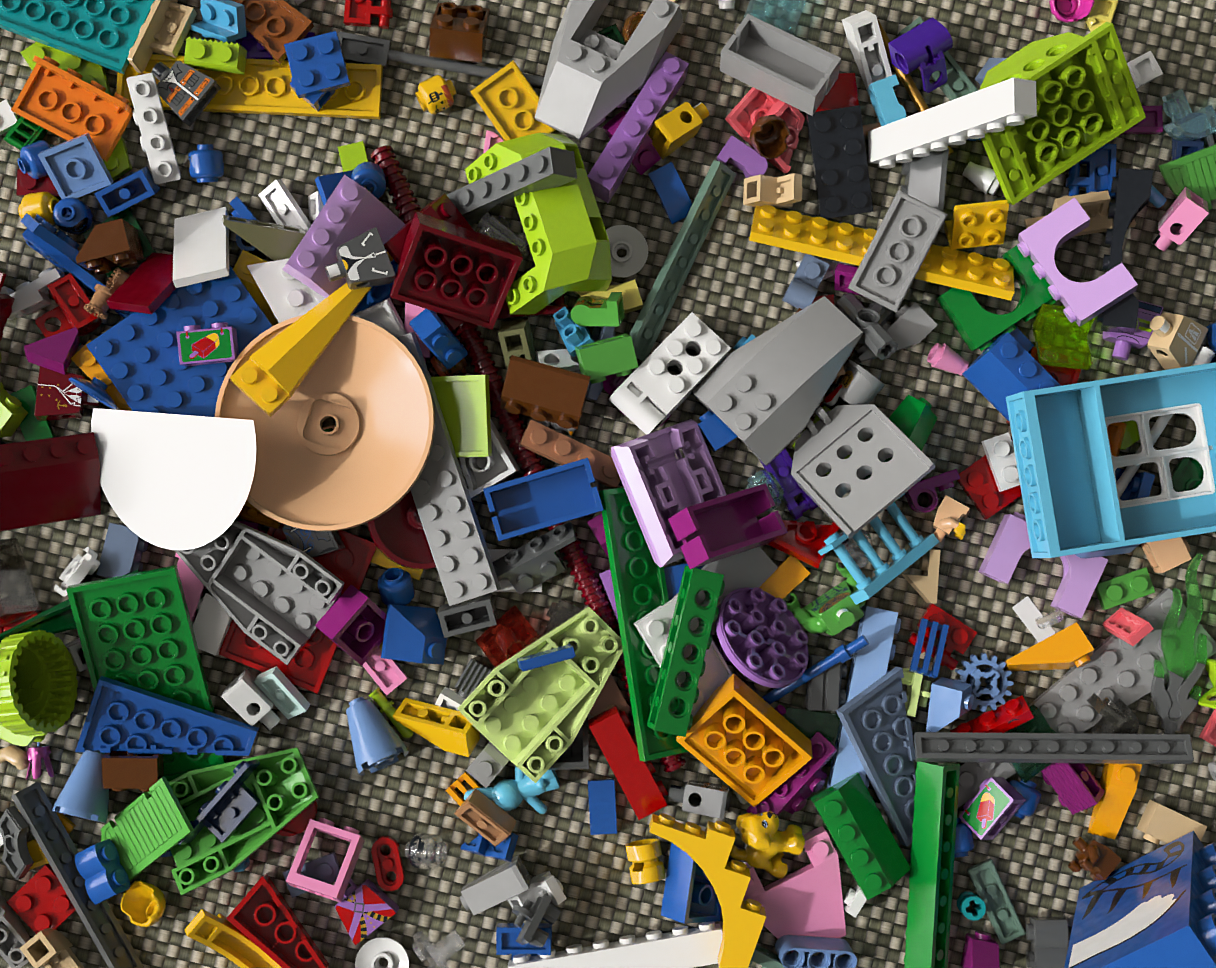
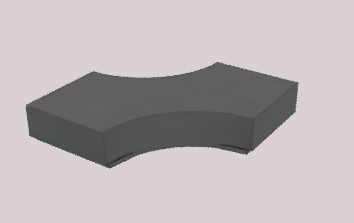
[0,805,34,880]

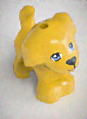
[730,811,805,879]

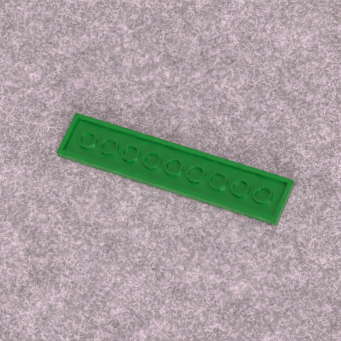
[599,487,689,761]

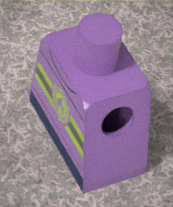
[1102,300,1163,360]

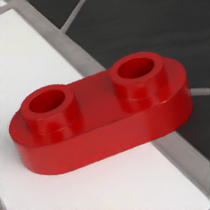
[371,836,405,891]

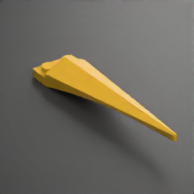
[230,251,394,417]

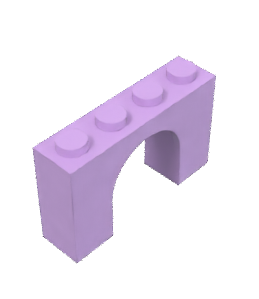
[1017,197,1138,327]
[978,512,1108,618]

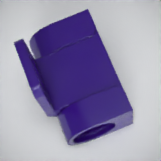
[888,17,953,93]

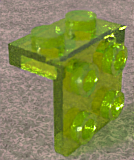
[1032,304,1096,370]

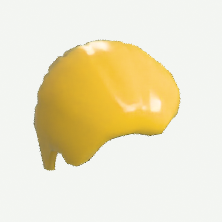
[121,881,166,927]

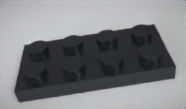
[806,105,873,219]

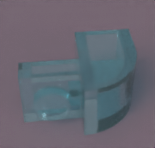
[1162,89,1216,141]

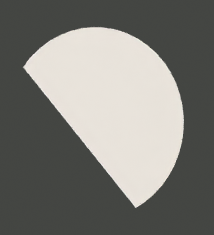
[91,408,256,550]

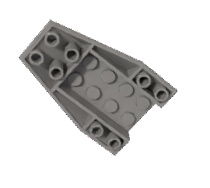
[174,520,344,665]

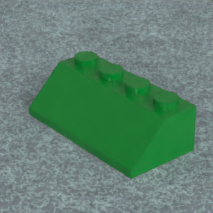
[810,772,911,900]

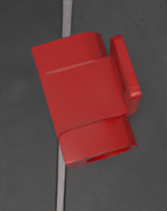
[35,273,102,338]

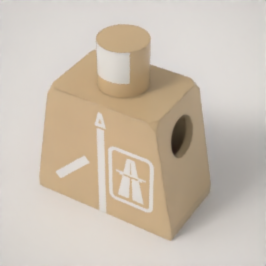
[1147,312,1208,370]

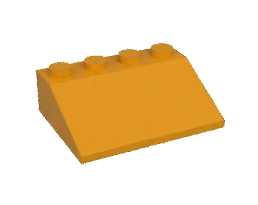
[676,674,812,807]

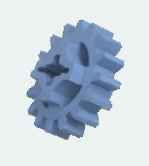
[954,653,1014,712]

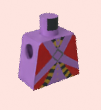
[335,878,399,945]

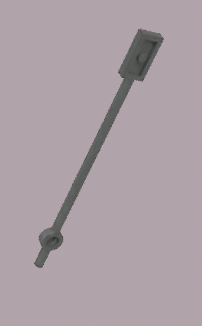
[338,31,639,104]

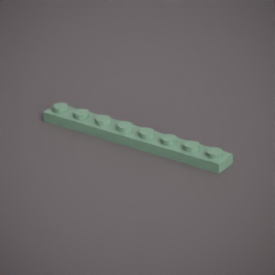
[629,160,736,362]

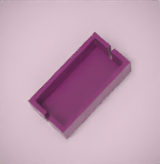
[668,483,788,570]

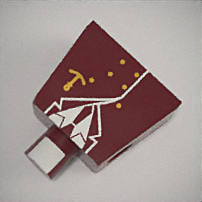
[34,366,100,421]

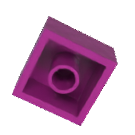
[315,585,386,666]

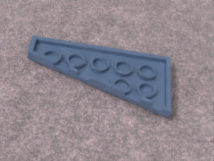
[836,666,916,846]

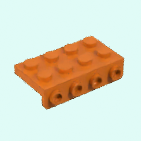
[11,56,133,162]

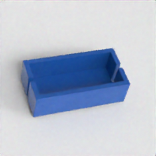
[483,458,603,541]

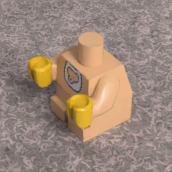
[933,495,970,543]

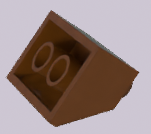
[500,355,590,429]

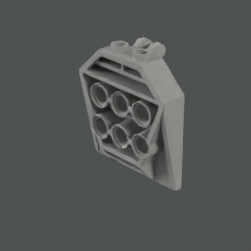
[791,404,935,538]

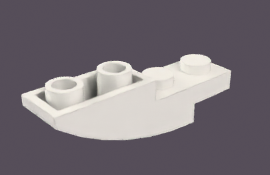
[0,268,65,320]

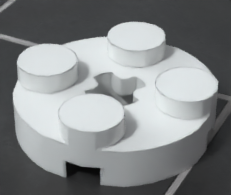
[54,547,100,597]

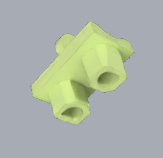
[901,668,931,717]

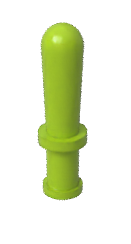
[368,687,414,738]

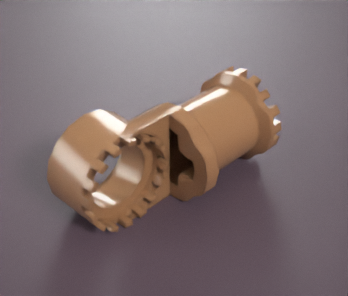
[84,268,131,319]

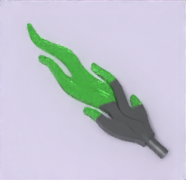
[1151,553,1207,734]

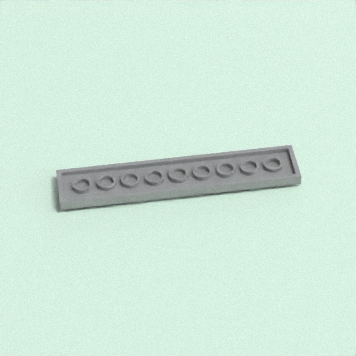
[397,332,501,606]

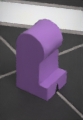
[716,135,768,178]

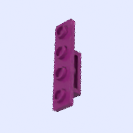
[747,732,837,816]

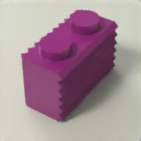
[1040,763,1105,815]

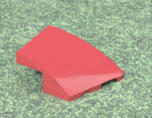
[725,87,805,173]

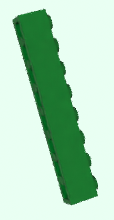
[904,762,960,968]

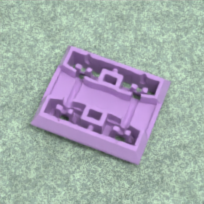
[611,419,727,567]

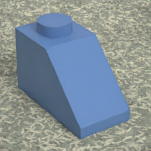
[926,677,974,732]

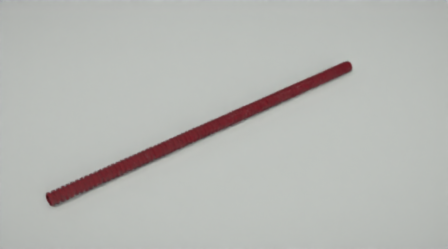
[370,145,686,773]

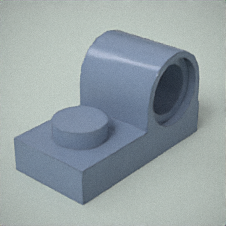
[782,254,830,309]

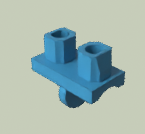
[553,307,594,358]

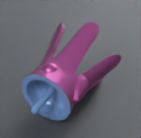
[26,742,54,780]

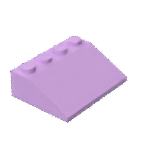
[282,175,405,315]

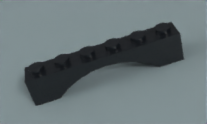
[1096,168,1153,334]

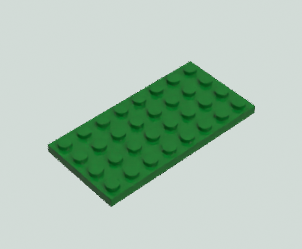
[66,565,227,782]

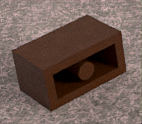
[102,751,164,792]

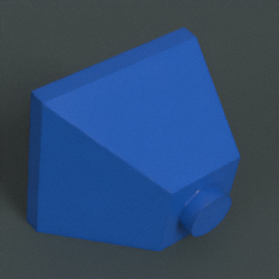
[381,604,447,665]

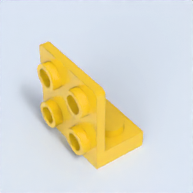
[944,200,1009,250]

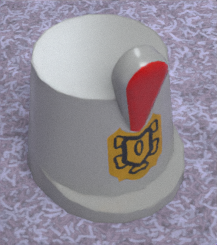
[824,359,885,406]

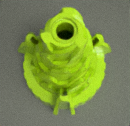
[0,630,78,746]

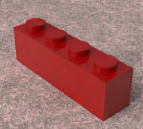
[588,706,668,820]

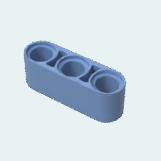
[775,935,857,968]

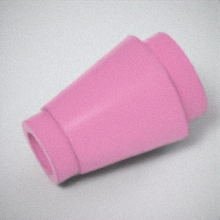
[927,343,969,376]

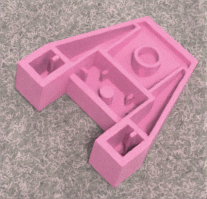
[743,826,846,952]

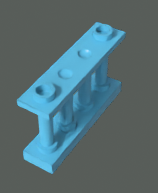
[818,493,939,605]

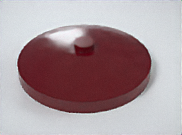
[368,490,475,570]

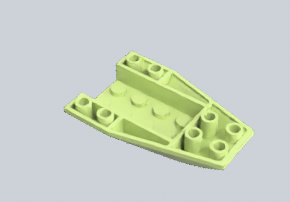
[457,607,623,783]

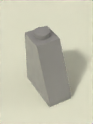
[460,855,532,915]

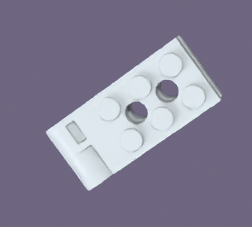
[609,312,731,435]

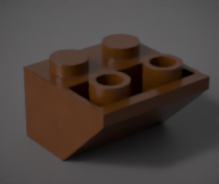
[429,2,490,63]
[76,219,145,275]

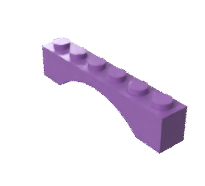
[588,52,689,203]

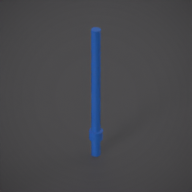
[761,635,869,705]

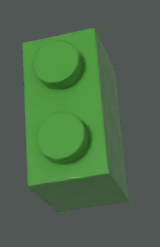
[575,333,639,384]

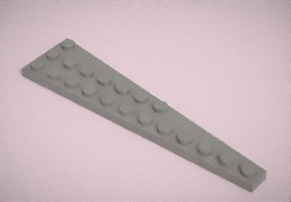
[958,588,1216,807]

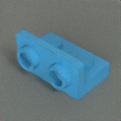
[191,0,247,43]

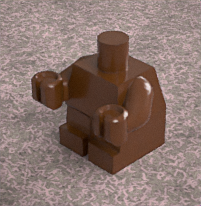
[1068,836,1122,881]

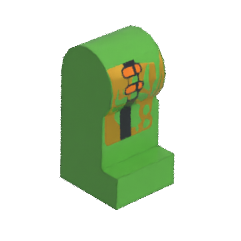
[571,292,625,326]

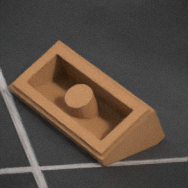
[454,789,516,846]

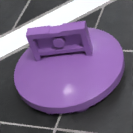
[715,587,808,688]

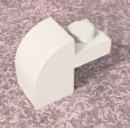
[508,871,567,911]

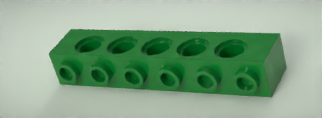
[647,565,725,737]

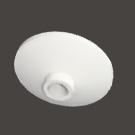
[606,225,648,278]
[355,937,409,968]

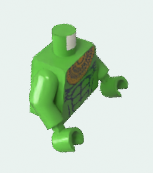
[786,562,866,636]

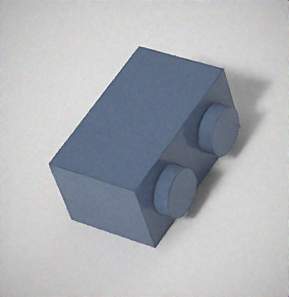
[97,523,149,578]

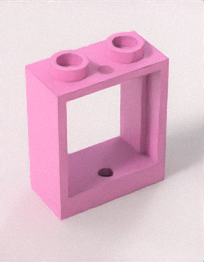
[286,818,364,903]

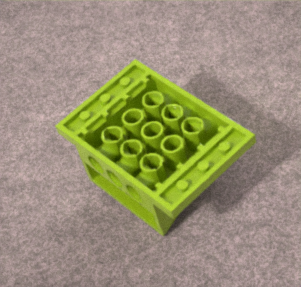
[979,22,1146,205]

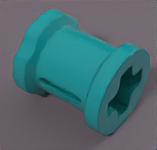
[956,891,986,921]

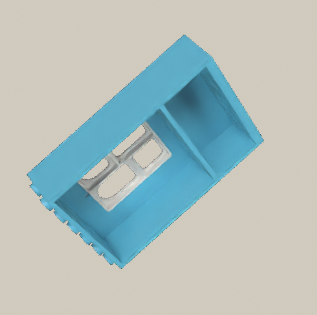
[1006,362,1216,558]

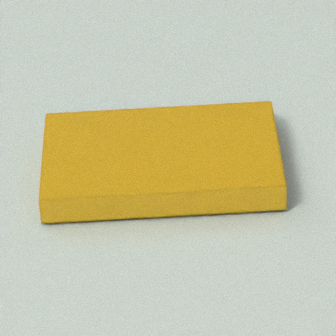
[470,60,556,141]

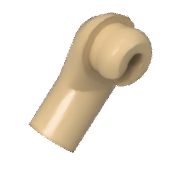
[0,745,29,770]

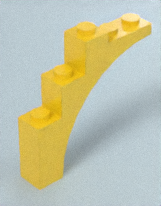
[649,813,766,968]

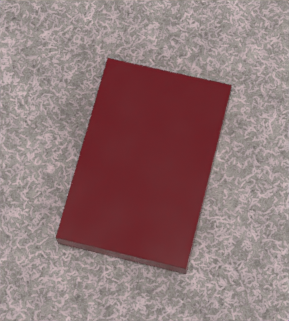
[106,252,176,314]

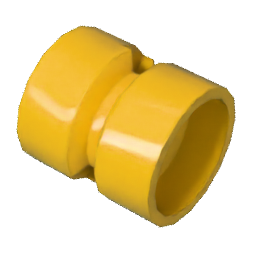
[626,838,666,884]

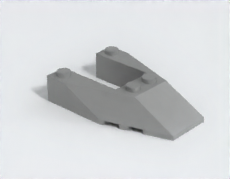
[535,0,683,141]

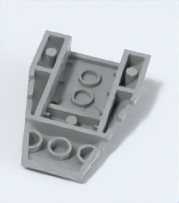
[691,296,863,466]

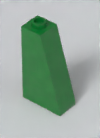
[863,394,937,503]

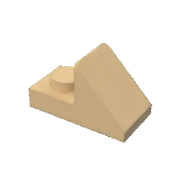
[902,549,940,604]

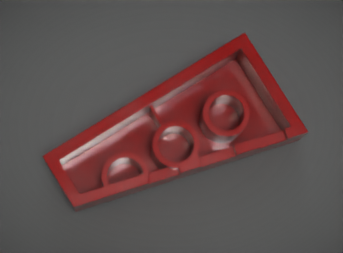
[226,873,329,968]

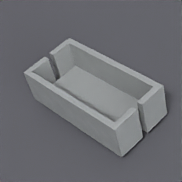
[720,14,841,116]

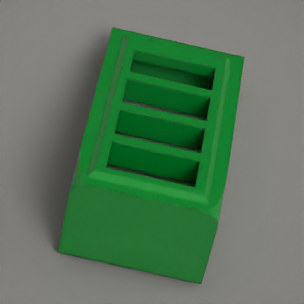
[3,117,48,150]

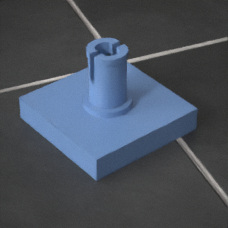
[38,133,114,199]

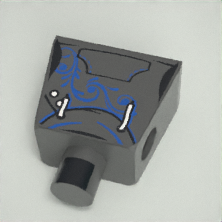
[282,524,346,558]

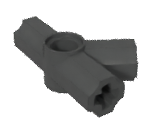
[835,293,898,360]

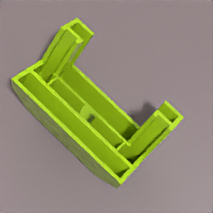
[465,132,612,314]

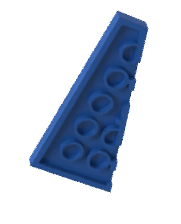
[75,676,259,756]

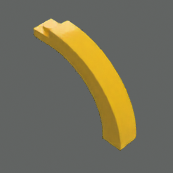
[185,909,282,968]

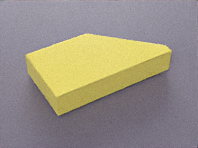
[1084,0,1119,32]

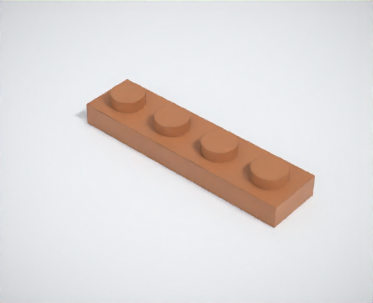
[519,420,620,489]

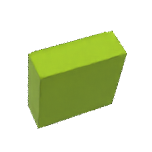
[338,141,369,172]

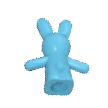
[464,766,560,814]

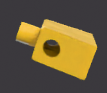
[649,102,709,160]

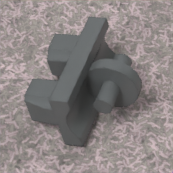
[512,894,561,948]

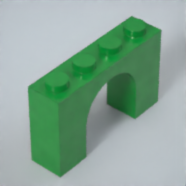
[936,245,1060,351]

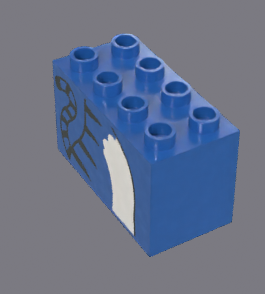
[1064,831,1216,968]

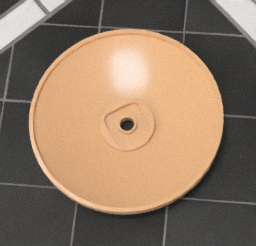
[215,315,435,531]

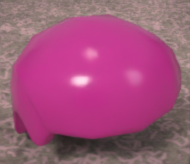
[1049,0,1094,23]

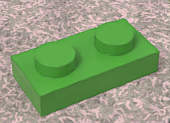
[1095,567,1155,610]

